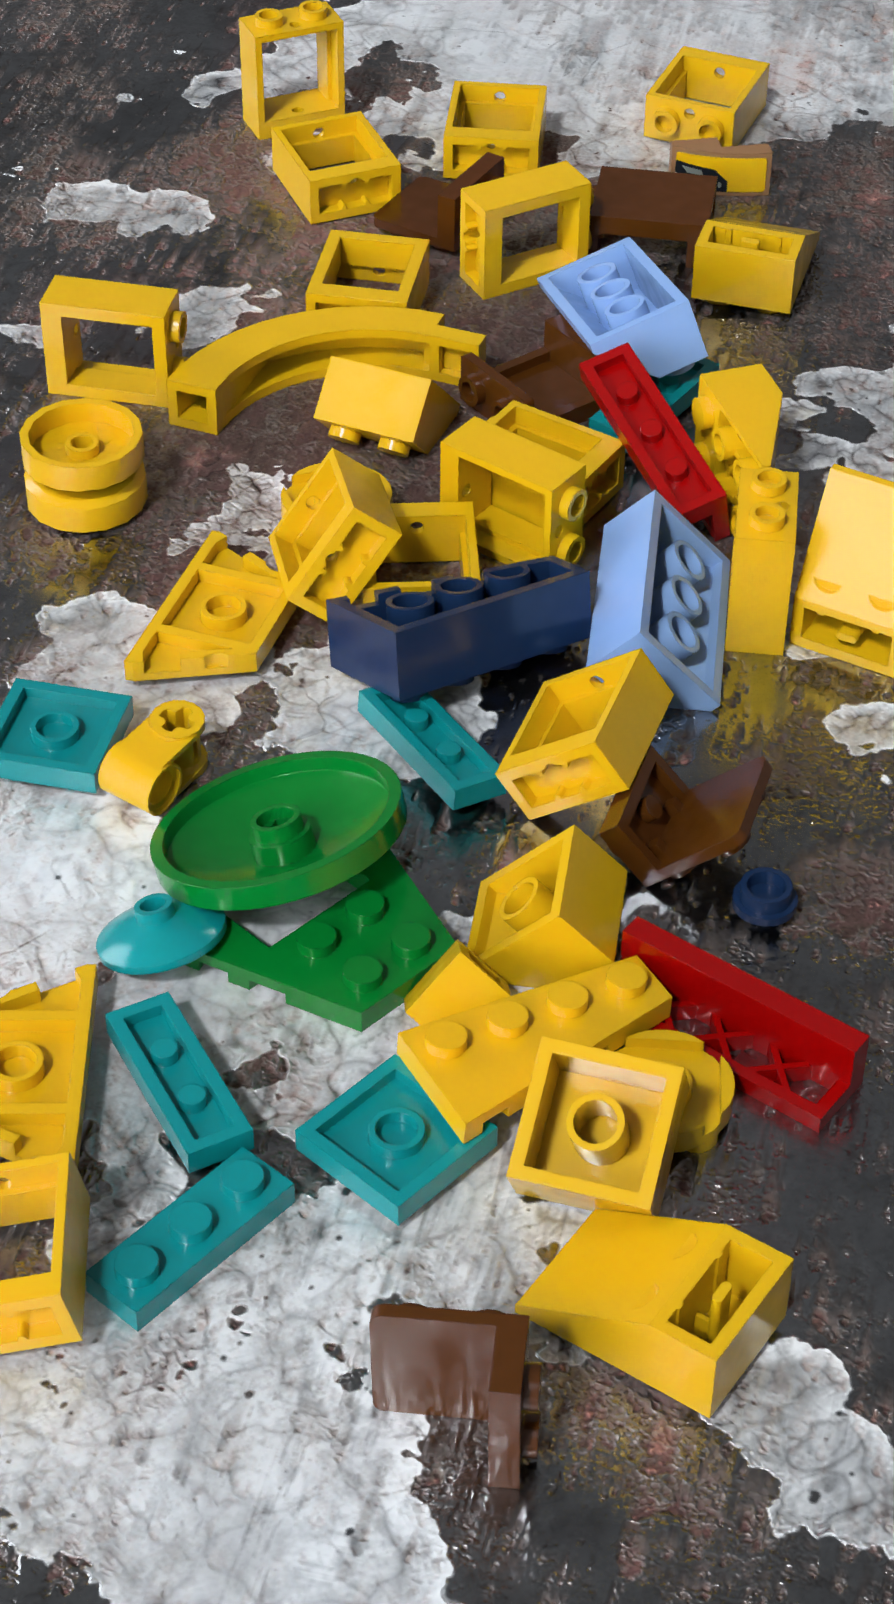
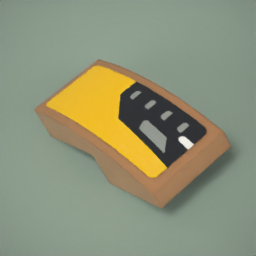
[668,137,773,196]

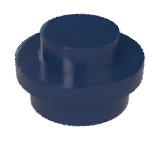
[732,867,798,927]

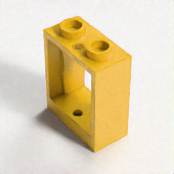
[239,0,345,140]
[644,46,770,147]
[443,81,547,179]
[271,111,401,225]
[460,160,594,300]
[305,229,430,311]
[39,275,189,408]
[487,400,625,528]
[440,416,588,565]
[268,447,402,622]
[724,467,799,656]
[362,501,481,604]
[495,648,674,820]
[0,1151,90,1354]

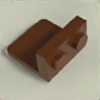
[374,152,504,252]
[599,745,773,887]
[369,1303,542,1490]

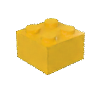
[506,1036,690,1216]

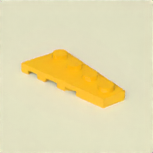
[397,955,673,1144]

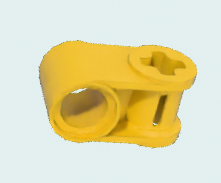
[98,700,208,816]

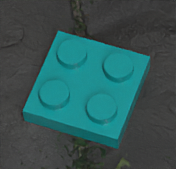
[0,678,134,793]
[295,1054,498,1226]

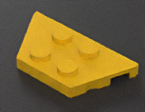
[124,530,297,681]
[0,964,98,1169]

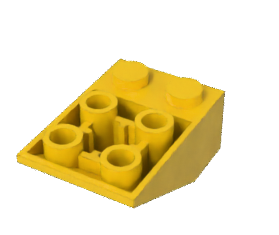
[691,217,820,314]
[692,363,783,536]
[789,464,894,678]
[515,1209,794,1419]

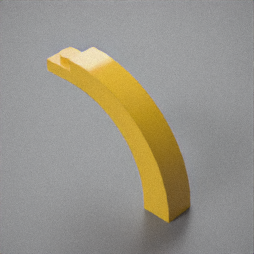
[166,306,486,435]

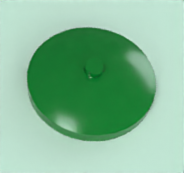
[150,751,408,911]

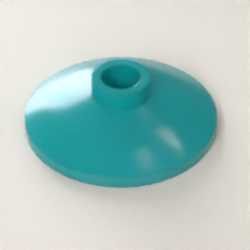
[96,893,227,975]

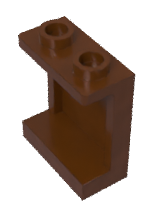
[588,166,718,268]
[458,314,600,424]

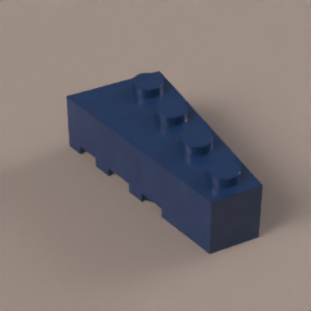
[326,556,591,703]

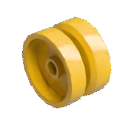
[19,398,148,533]

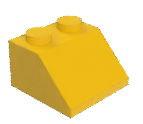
[313,356,460,458]
[467,824,628,988]

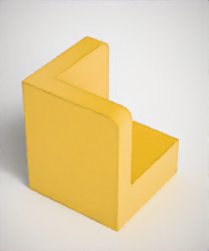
[404,939,511,1025]

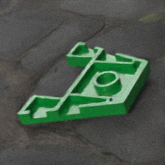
[185,849,455,1032]

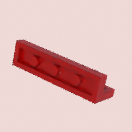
[579,342,730,542]
[620,916,870,1133]

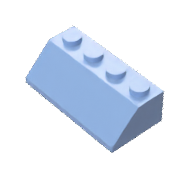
[537,237,708,378]
[586,490,730,712]

